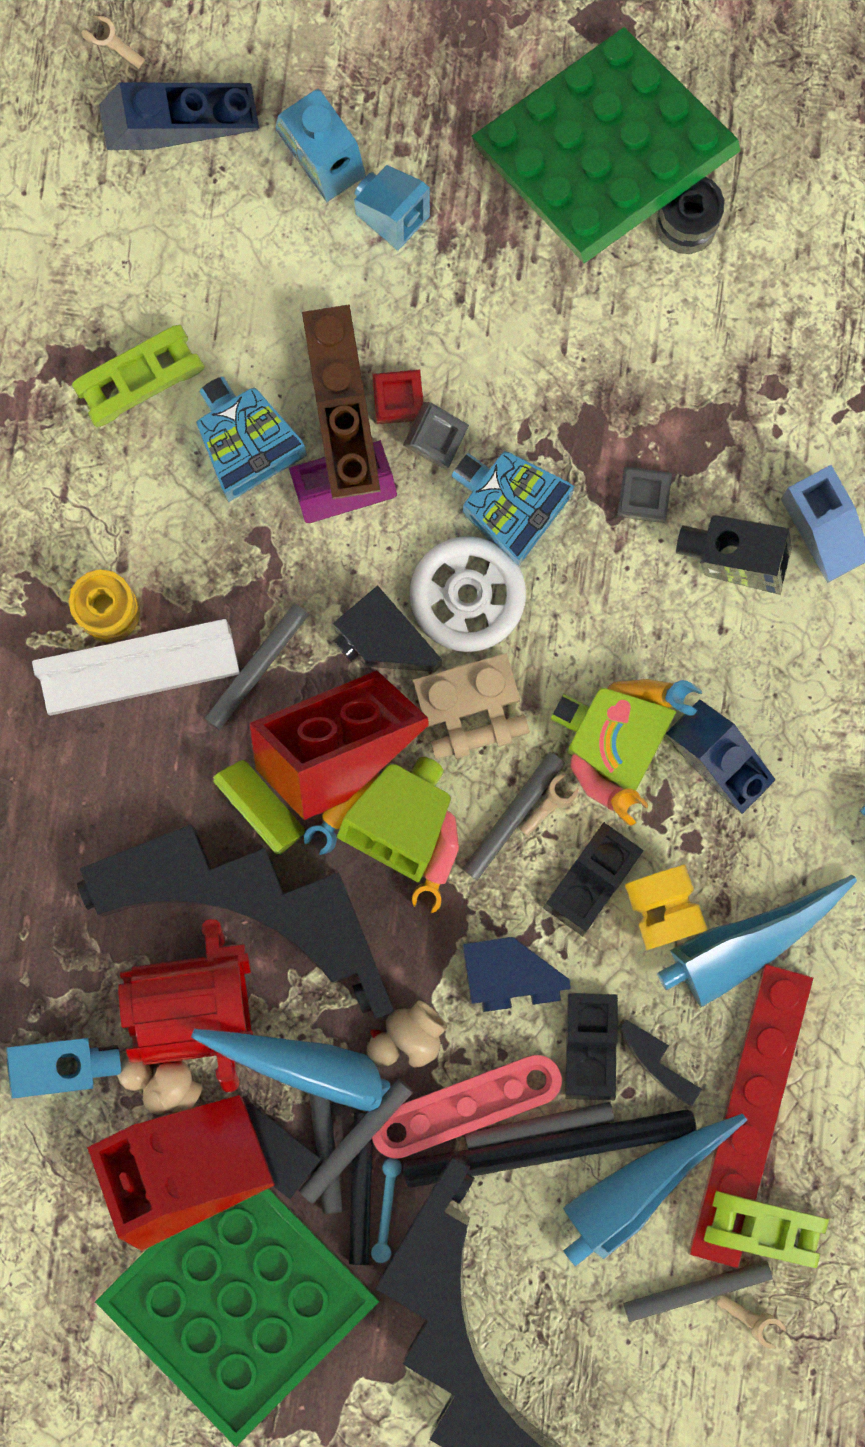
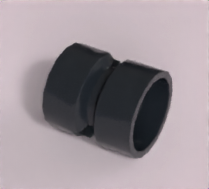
[656,176,725,254]

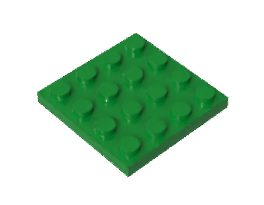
[471,27,741,264]
[95,1188,380,1447]

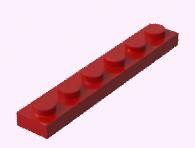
[688,964,814,1268]

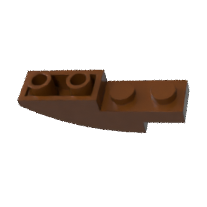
[302,304,381,499]

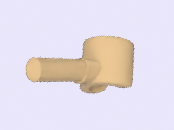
[81,15,145,69]
[519,775,579,836]
[716,1294,786,1349]

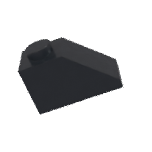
[333,585,442,672]

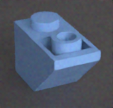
[781,465,865,583]

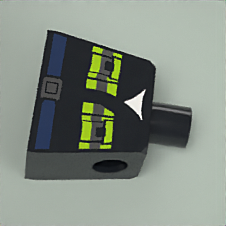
[676,515,792,595]

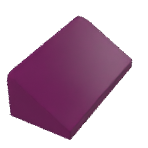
[289,440,397,523]

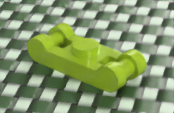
[72,325,205,428]
[704,1191,829,1268]

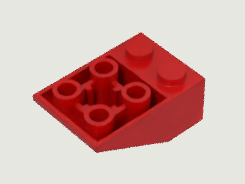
[87,1095,275,1251]

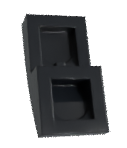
[543,822,644,937]
[565,993,618,1101]
[618,1019,702,1106]
[242,1096,321,1199]

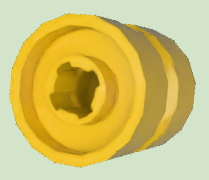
[68,569,140,643]
[624,864,707,950]

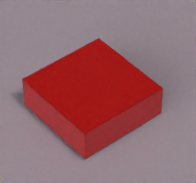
[372,369,423,425]

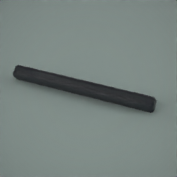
[403,1109,697,1188]

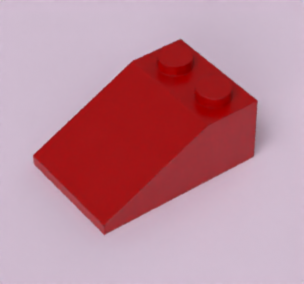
[250,670,429,820]

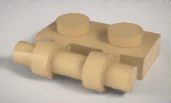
[413,653,530,760]

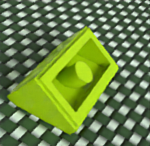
[213,760,305,855]

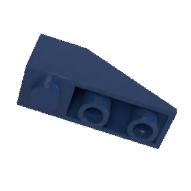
[99,82,260,150]

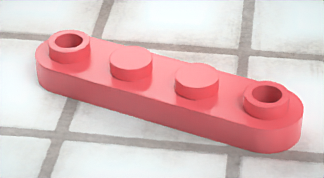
[372,1055,562,1159]

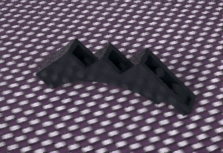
[77,824,394,1019]
[376,1150,561,1447]

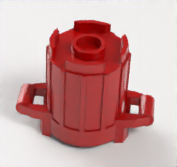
[118,919,253,1092]

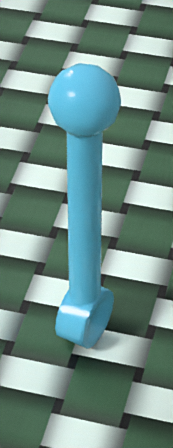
[371,1158,402,1263]

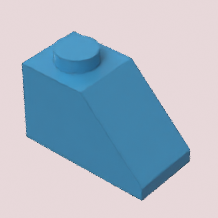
[354,165,430,251]

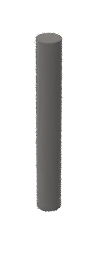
[204,603,309,730]
[462,752,565,881]
[299,1078,413,1203]
[309,1093,343,1214]
[465,1102,615,1150]
[623,1260,773,1323]

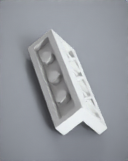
[32,619,240,716]

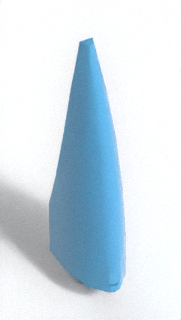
[657,875,857,1007]
[191,1029,390,1112]
[563,1114,747,1266]

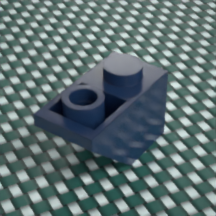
[665,699,776,814]
[462,937,571,1012]

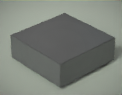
[403,402,469,468]
[617,466,672,523]

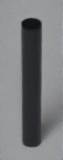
[349,1113,373,1265]

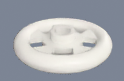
[409,536,526,652]

